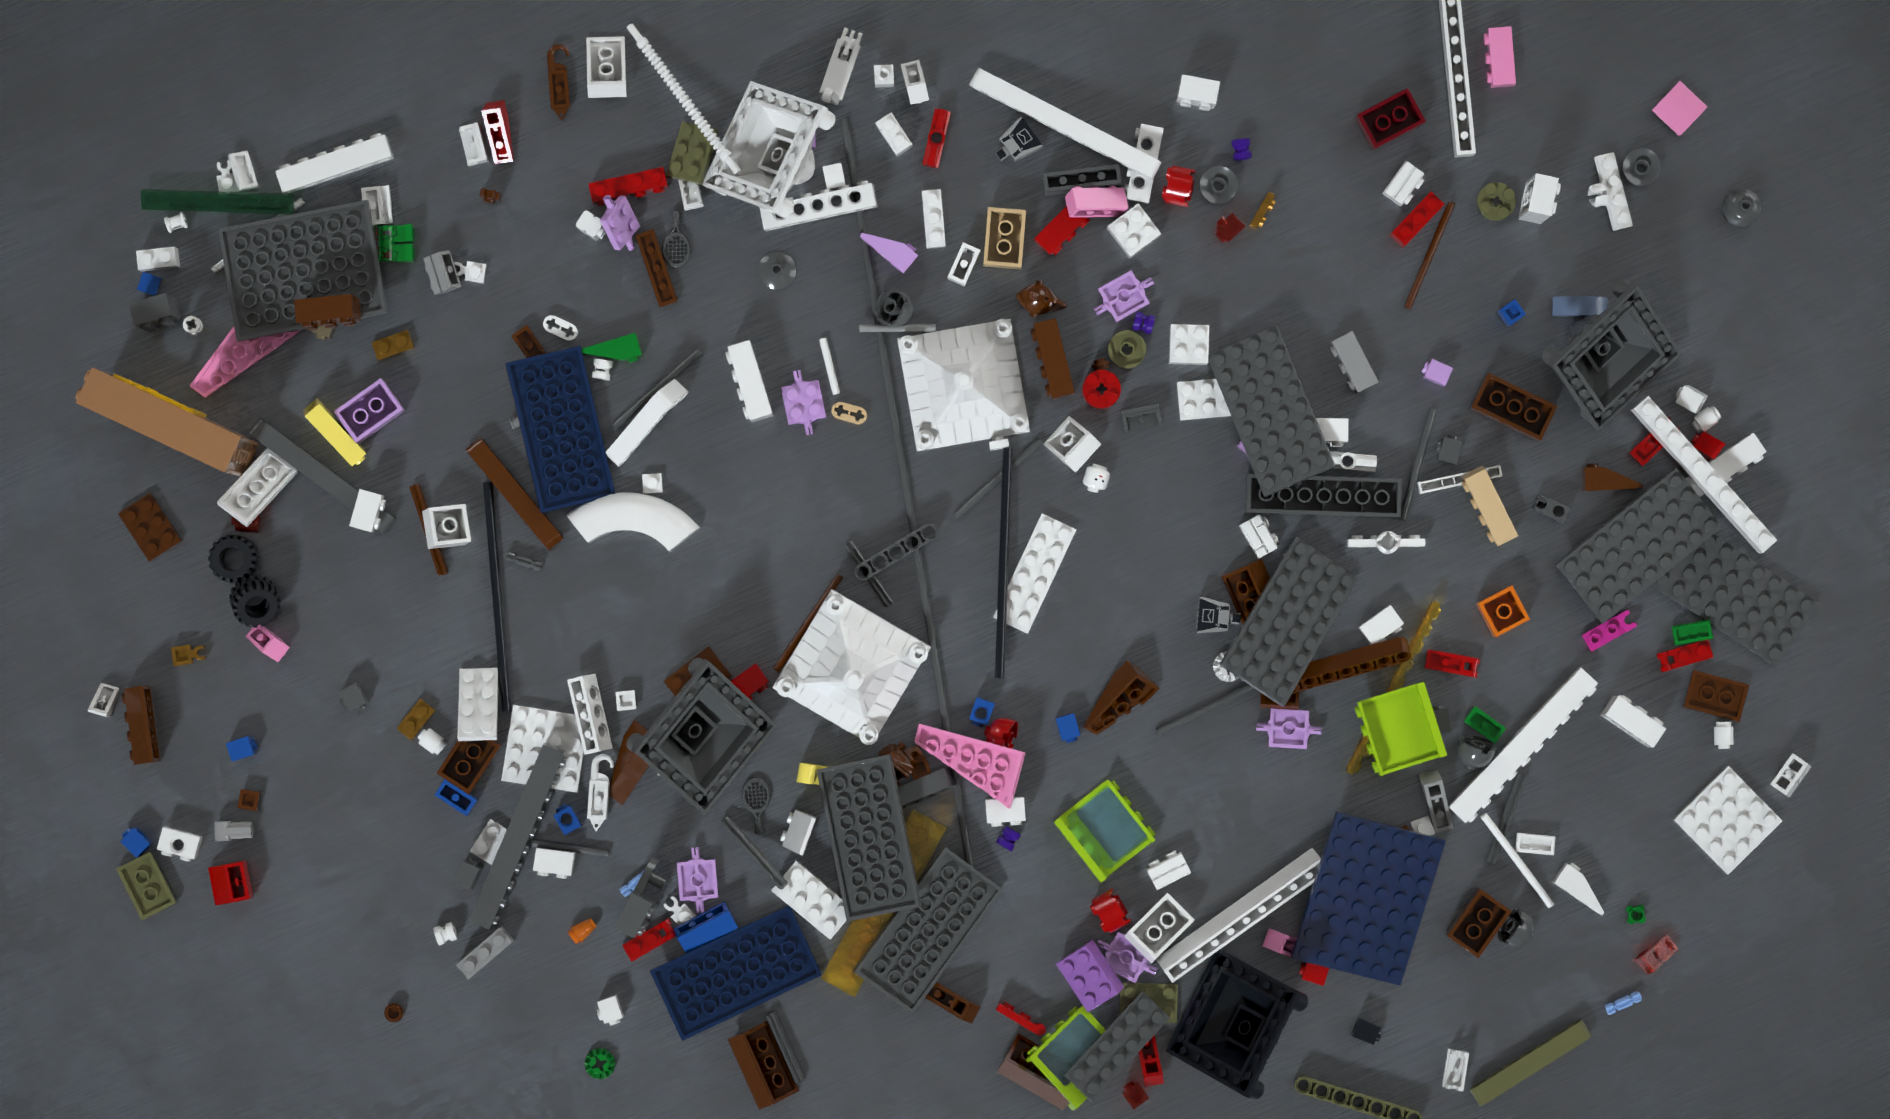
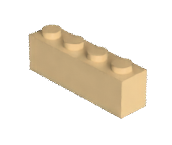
[1461,466,1518,546]

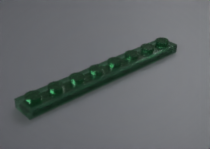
[140,189,295,214]

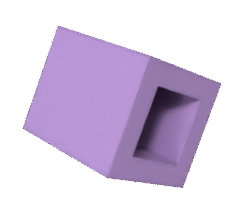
[1421,359,1453,387]

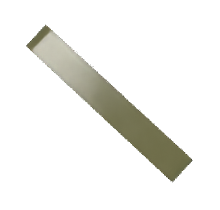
[1469,1019,1592,1106]
[1293,1075,1423,1119]

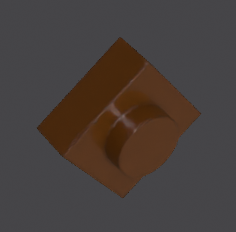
[237,789,261,811]

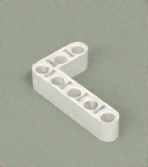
[605,379,689,467]

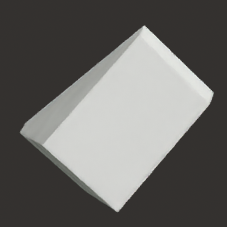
[88,683,119,717]

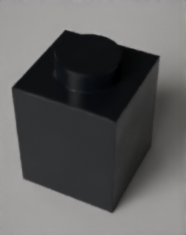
[1351,1017,1382,1045]

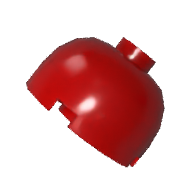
[984,718,1019,749]

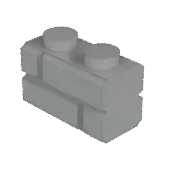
[423,250,461,295]

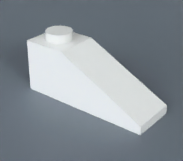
[1552,862,1604,915]

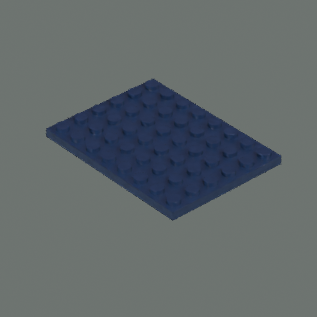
[1291,811,1446,986]

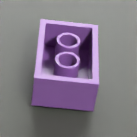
[1056,939,1124,1012]

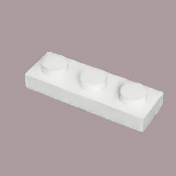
[922,189,946,249]

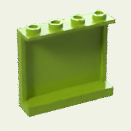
[1354,682,1447,776]

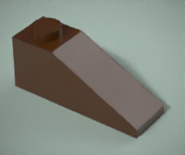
[1582,463,1643,491]
[925,982,981,1024]

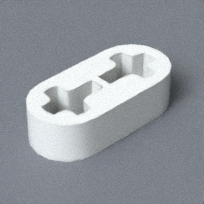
[543,315,578,341]

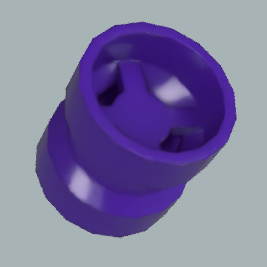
[1231,138,1252,161]
[1132,311,1155,334]
[996,826,1021,851]

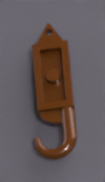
[547,44,571,121]

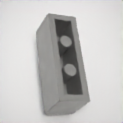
[1329,331,1378,394]
[456,926,515,980]

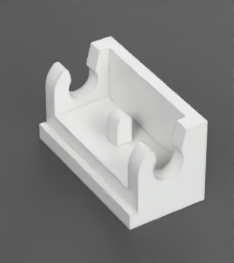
[459,122,489,166]
[1442,1049,1469,1091]

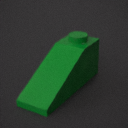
[581,333,643,363]

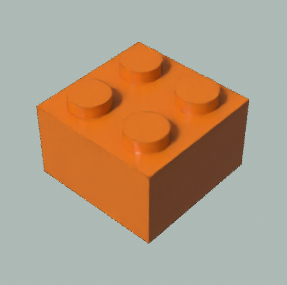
[1475,585,1530,637]

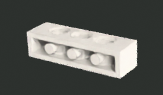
[1124,124,1164,205]
[567,674,613,755]

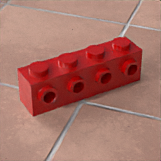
[588,167,669,206]

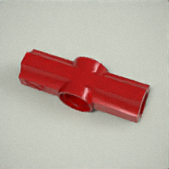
[922,108,951,168]

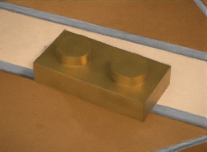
[1249,192,1276,230]
[371,330,414,361]
[396,699,436,741]

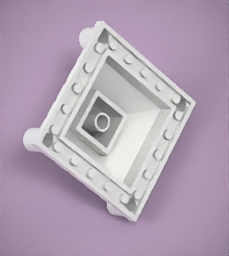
[703,81,835,218]
[897,319,1030,452]
[772,589,931,745]

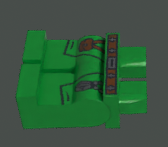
[374,224,415,263]

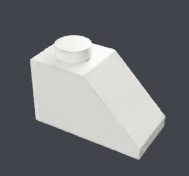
[901,60,929,104]

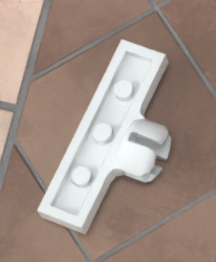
[1588,152,1633,231]
[1347,531,1425,554]

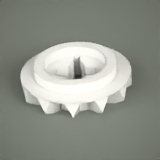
[1213,651,1238,682]

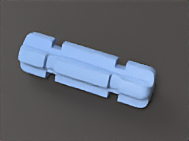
[620,869,645,897]
[1605,991,1642,1015]

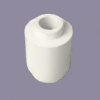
[1692,406,1721,432]
[1714,722,1734,749]
[418,728,447,755]

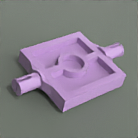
[600,195,640,251]
[1093,270,1154,323]
[781,370,826,435]
[1256,708,1322,749]
[677,847,719,913]
[1096,931,1158,983]

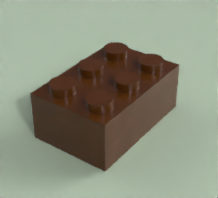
[294,294,361,330]
[437,740,503,794]
[1445,888,1512,959]

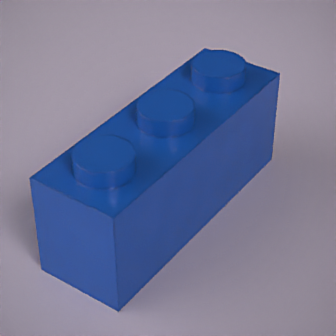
[674,901,738,953]

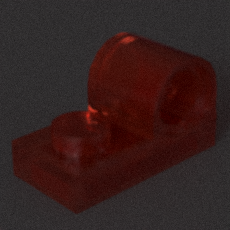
[1635,934,1679,975]

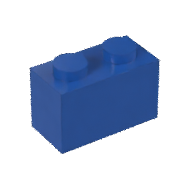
[435,779,479,816]

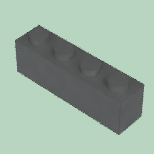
[1042,164,1122,196]

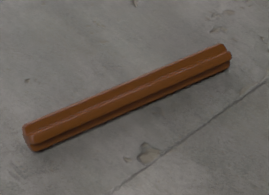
[410,484,448,576]

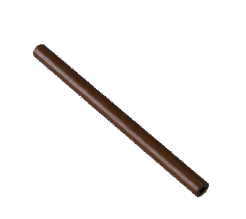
[1404,201,1455,310]
[773,573,844,672]

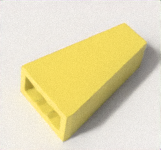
[303,398,366,466]

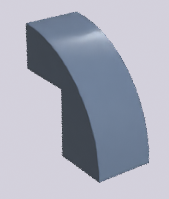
[1552,296,1607,317]

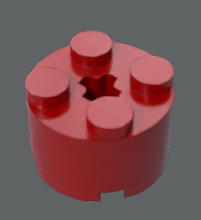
[1162,165,1196,207]
[1082,370,1121,409]
[1090,888,1131,933]

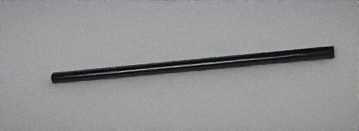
[995,448,1013,678]
[483,482,511,712]

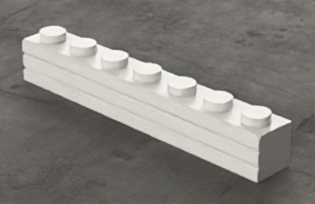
[1417,465,1502,494]

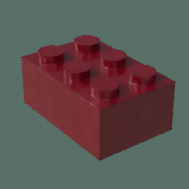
[1355,88,1426,151]

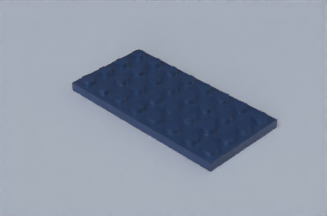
[505,346,615,513]
[650,905,822,1041]

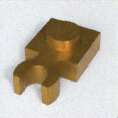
[171,645,206,666]

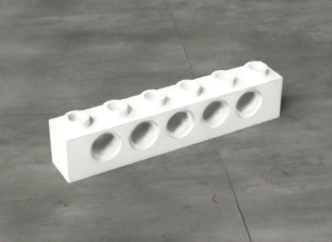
[759,181,878,231]

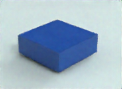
[137,272,162,296]

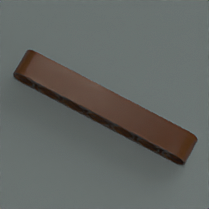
[465,437,564,551]
[1292,637,1411,694]

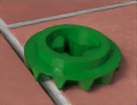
[584,1048,615,1079]

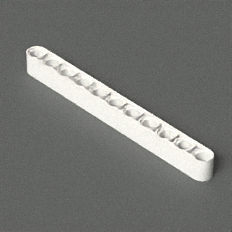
[969,68,1162,180]

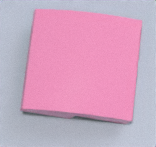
[1652,81,1707,136]

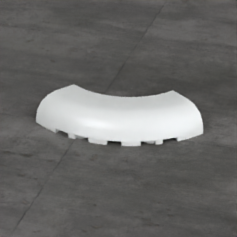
[565,492,700,552]

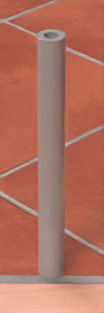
[859,324,936,332]

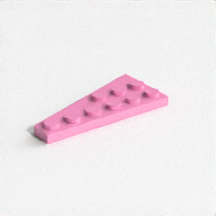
[190,327,304,398]
[914,724,1026,809]

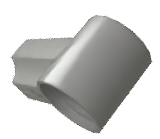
[214,821,253,841]

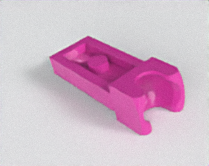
[1581,609,1637,652]

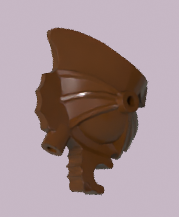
[1016,280,1067,318]
[878,742,923,786]

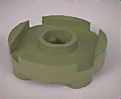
[1477,182,1516,221]
[1108,330,1146,369]

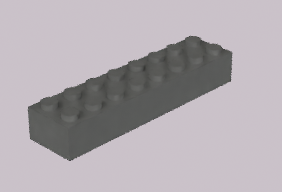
[1245,474,1402,518]

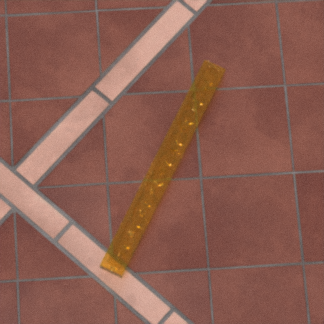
[1345,601,1441,775]

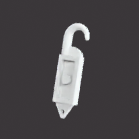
[587,754,614,831]

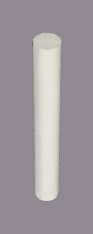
[819,338,840,395]

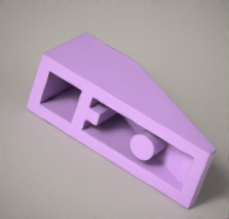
[858,233,918,273]

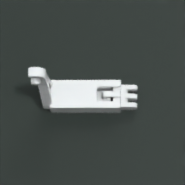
[819,27,863,106]

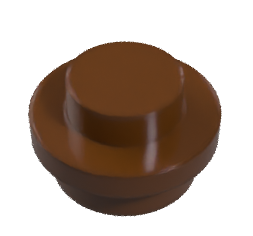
[1091,358,1110,371]
[384,1003,404,1022]

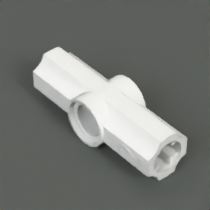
[1330,451,1377,472]

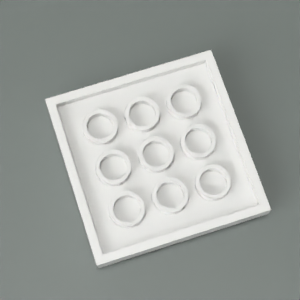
[501,705,584,793]
[1673,766,1782,875]

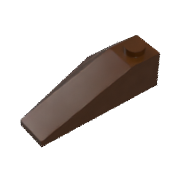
[1084,660,1160,735]
[609,720,649,805]

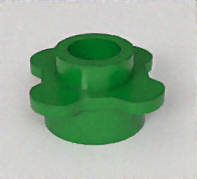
[1626,904,1646,924]

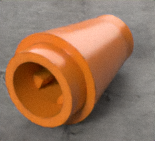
[567,918,597,944]

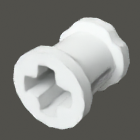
[164,211,188,233]
[183,316,203,335]

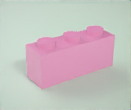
[1483,26,1516,88]
[1065,186,1129,217]

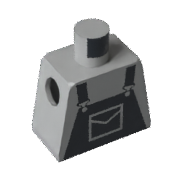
[995,116,1043,162]
[1196,597,1241,633]

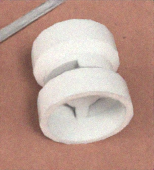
[591,358,613,381]
[433,922,458,946]

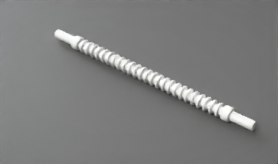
[627,23,741,175]

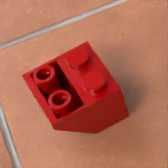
[208,860,254,906]

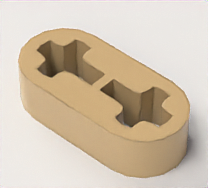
[831,402,867,425]

